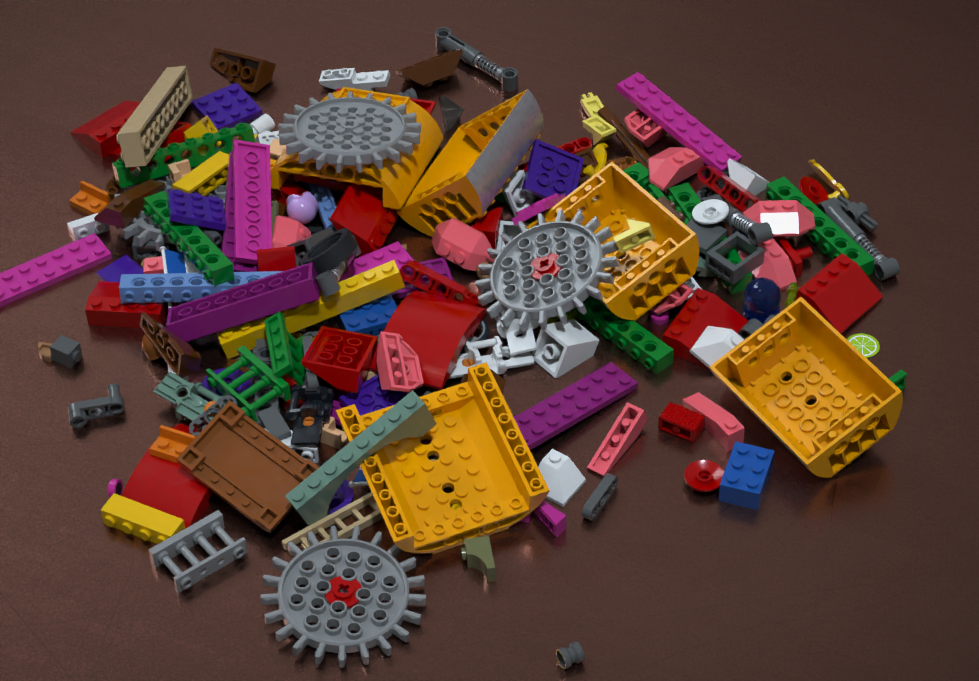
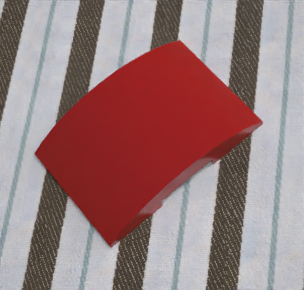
[370,290,487,390]
[121,423,214,529]

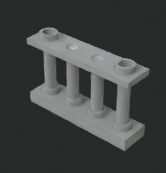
[149,510,248,593]

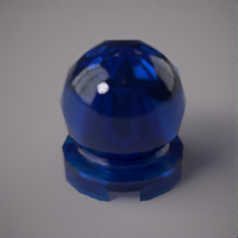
[742,277,781,323]

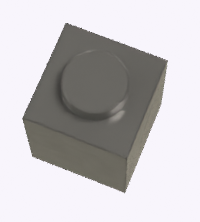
[50,335,82,368]

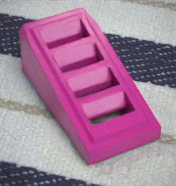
[533,501,566,537]

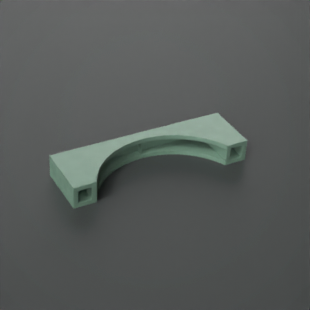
[285,390,437,526]

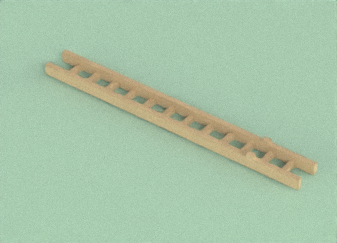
[282,457,438,550]

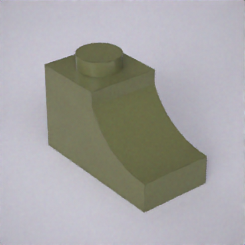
[461,536,496,582]

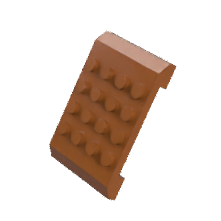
[176,400,319,533]

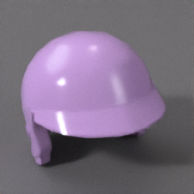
[286,192,319,224]

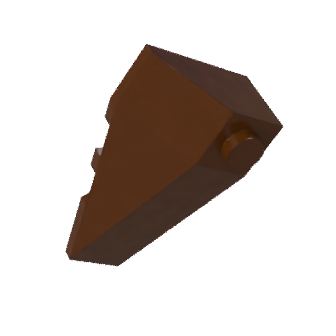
[210,47,276,93]

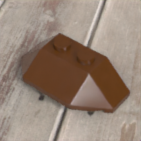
[395,49,463,87]

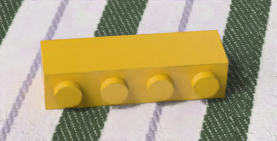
[172,151,229,196]
[101,493,185,544]

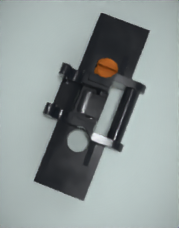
[285,375,334,445]

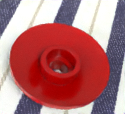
[799,176,828,205]
[684,460,724,492]

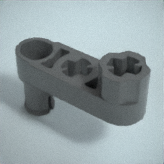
[68,383,124,428]

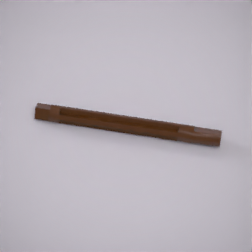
[597,106,674,196]

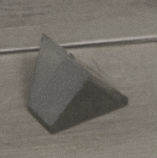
[438,96,464,132]

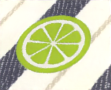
[847,333,880,358]

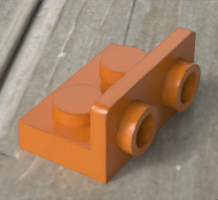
[69,181,110,215]
[149,425,196,463]

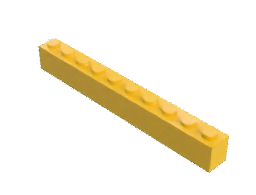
[217,260,405,359]

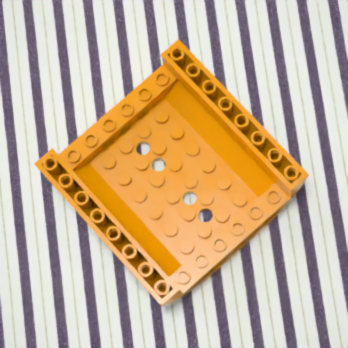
[270,87,444,209]
[336,362,550,554]

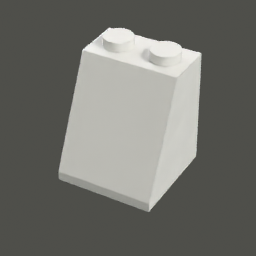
[532,319,599,378]

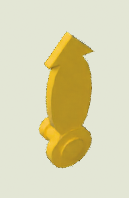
[583,142,609,179]
[808,159,850,200]

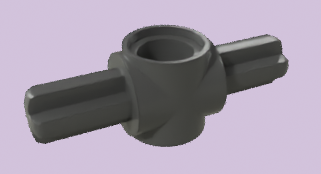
[837,195,878,231]

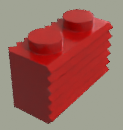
[658,402,705,443]

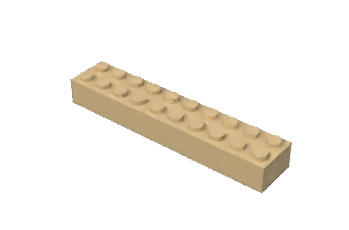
[117,66,193,167]

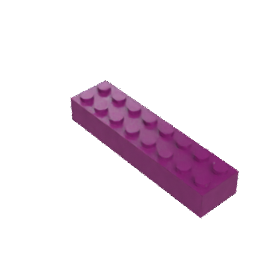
[166,262,320,343]

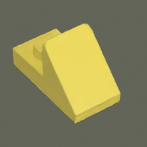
[582,115,616,146]
[613,219,656,254]

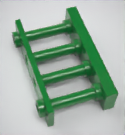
[264,311,306,399]
[206,345,292,422]

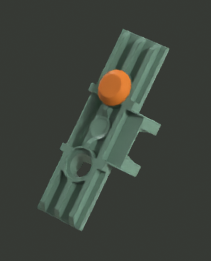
[153,372,226,430]

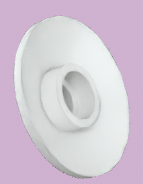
[692,199,729,224]

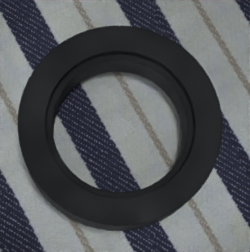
[301,228,358,275]

